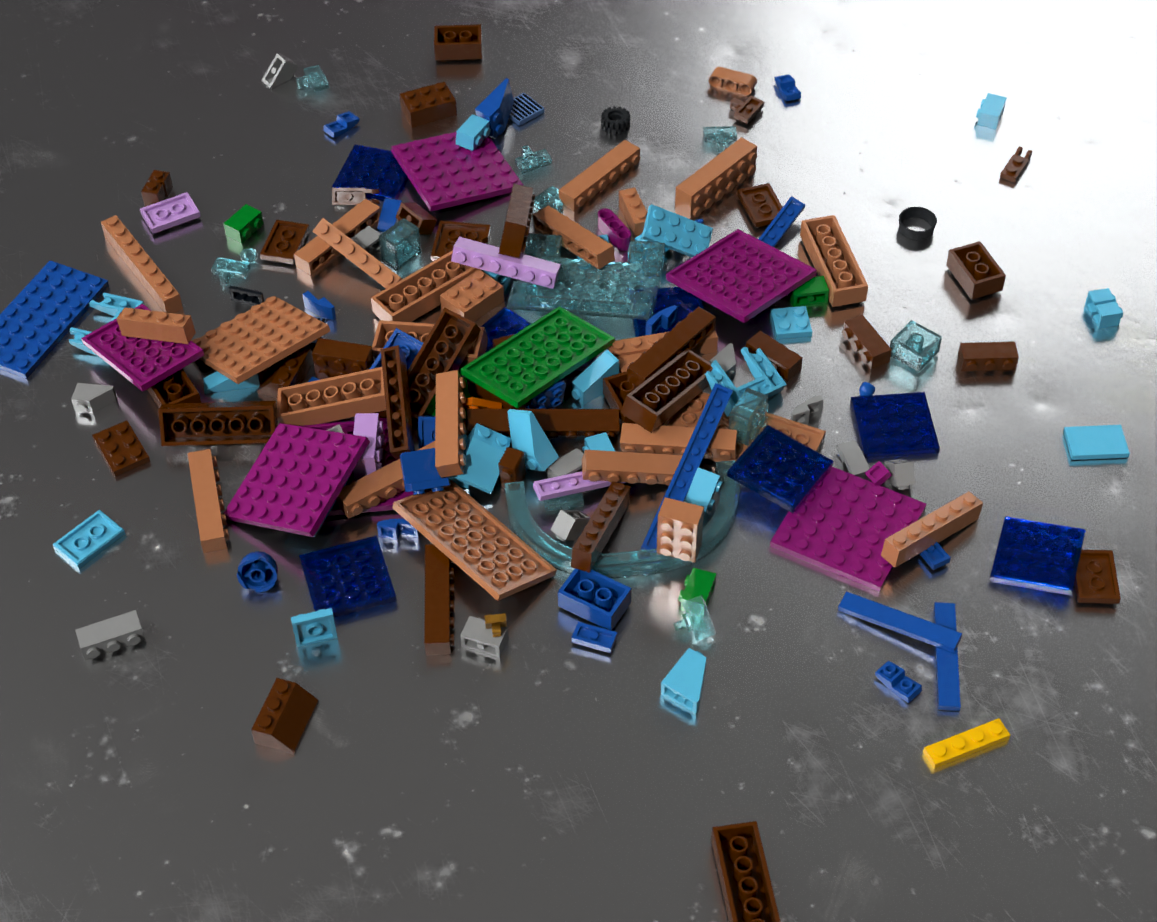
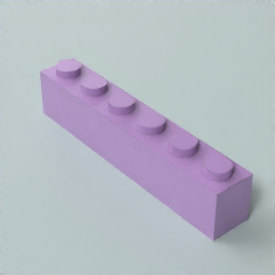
[451,237,561,289]

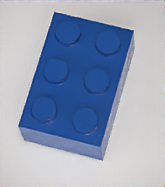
[558,568,632,631]

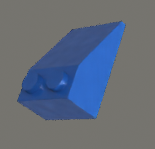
[475,78,514,139]
[370,328,423,371]

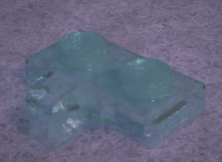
[296,65,329,92]
[703,126,737,152]
[515,145,552,174]
[533,185,564,213]
[211,257,251,286]
[544,492,584,511]
[673,595,717,641]

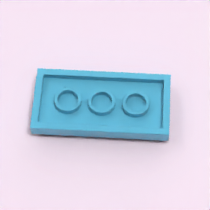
[641,204,713,257]

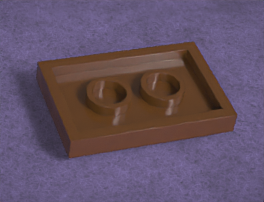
[737,183,783,228]
[260,220,310,264]
[92,420,150,477]
[1071,549,1121,604]

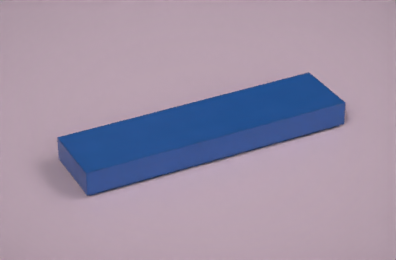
[759,196,806,248]

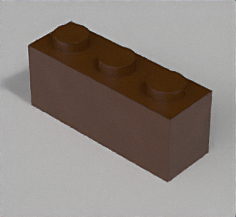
[842,315,892,369]
[746,331,803,382]
[958,341,1019,372]

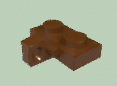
[730,96,765,124]

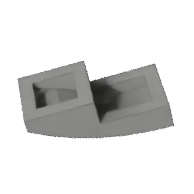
[791,394,824,424]
[836,440,870,476]

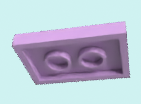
[140,192,201,234]

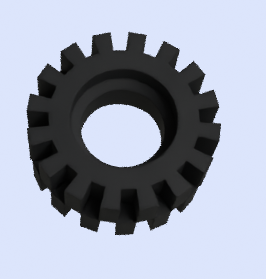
[601,106,630,135]

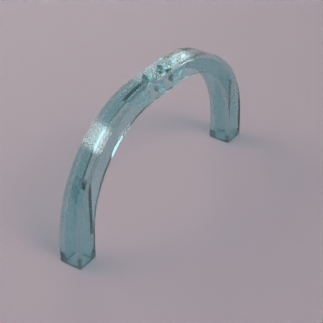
[504,460,740,578]

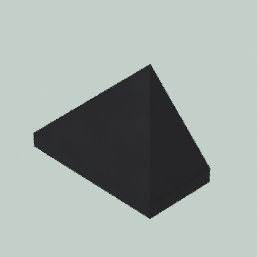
[229,286,264,305]

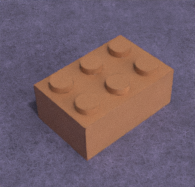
[440,269,504,322]
[656,497,704,563]

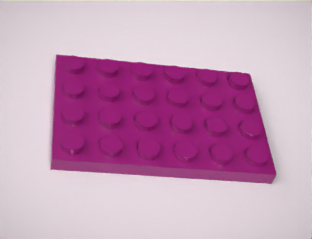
[81,304,204,392]

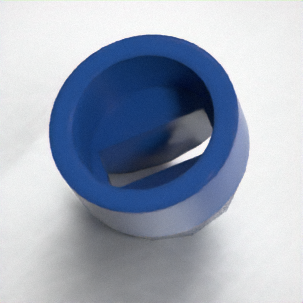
[859,382,875,398]

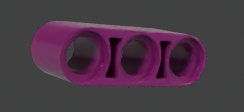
[598,208,631,251]

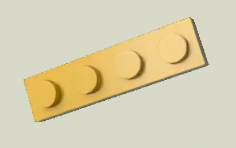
[923,718,1010,769]

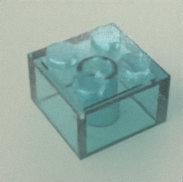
[379,218,421,271]
[890,320,942,372]
[729,388,769,446]

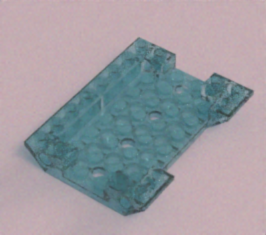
[507,233,665,320]

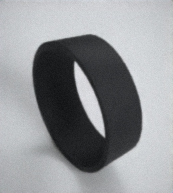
[899,206,937,240]

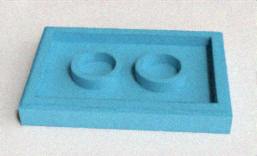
[1063,425,1130,460]
[53,510,125,569]

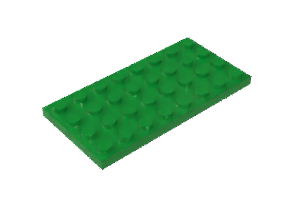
[461,306,615,409]

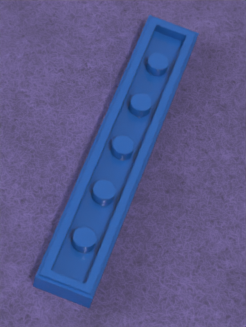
[838,591,962,653]
[934,602,961,711]

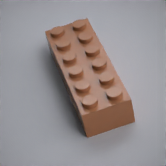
[675,137,757,220]
[800,215,868,307]
[371,250,478,322]
[372,320,488,369]
[276,367,386,426]

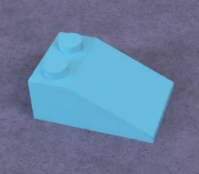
[507,409,559,472]
[456,423,511,494]

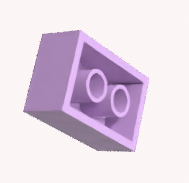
[353,413,385,481]

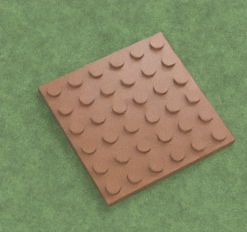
[191,296,330,384]

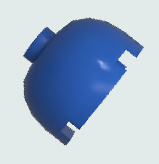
[237,551,278,593]

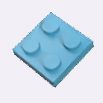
[770,306,812,339]
[291,608,338,648]

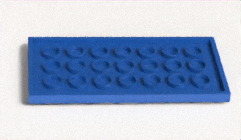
[0,260,109,379]

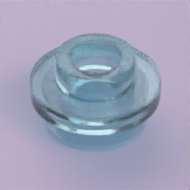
[240,248,257,264]

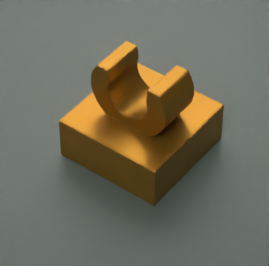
[485,613,506,637]

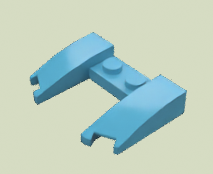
[69,293,144,356]
[705,347,787,417]

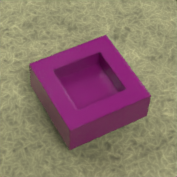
[865,461,892,485]

